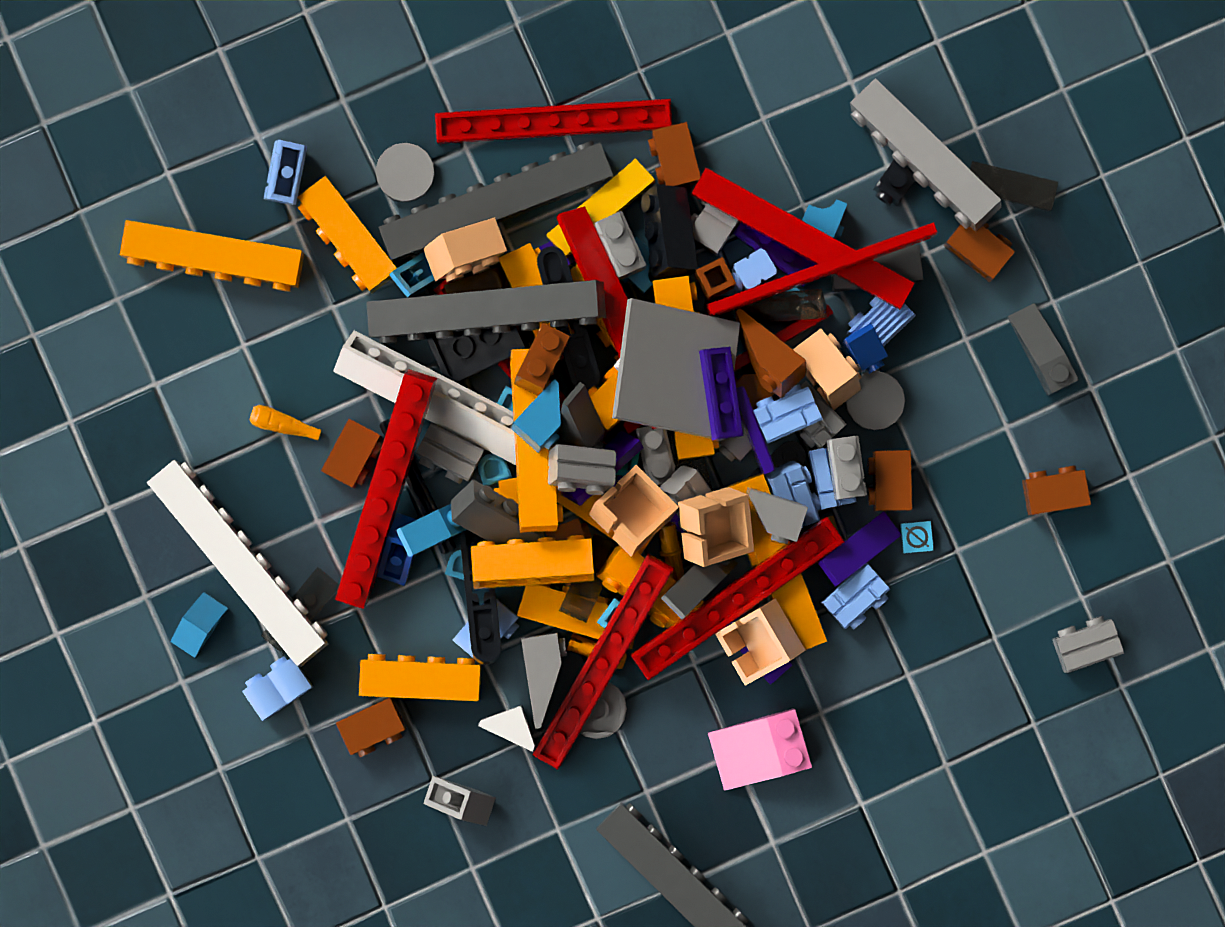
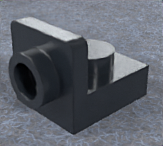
[873,159,915,206]

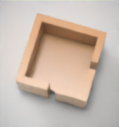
[423,217,507,283]
[793,329,862,410]
[589,465,679,557]
[678,487,754,567]
[715,598,806,685]

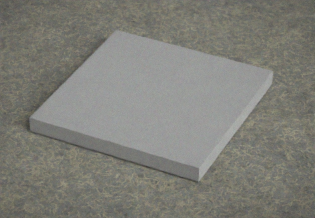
[612,298,740,441]

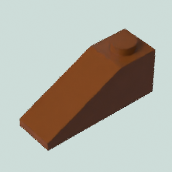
[736,308,806,398]

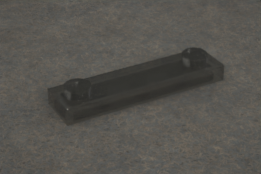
[704,289,828,323]

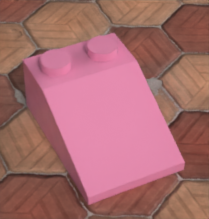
[708,708,812,791]

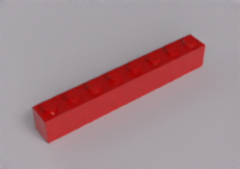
[335,369,438,609]

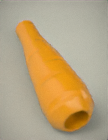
[250,405,321,440]

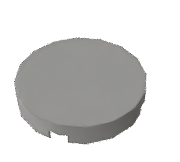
[375,143,435,202]
[846,371,905,430]
[580,682,627,739]

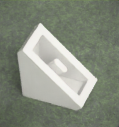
[478,705,536,751]

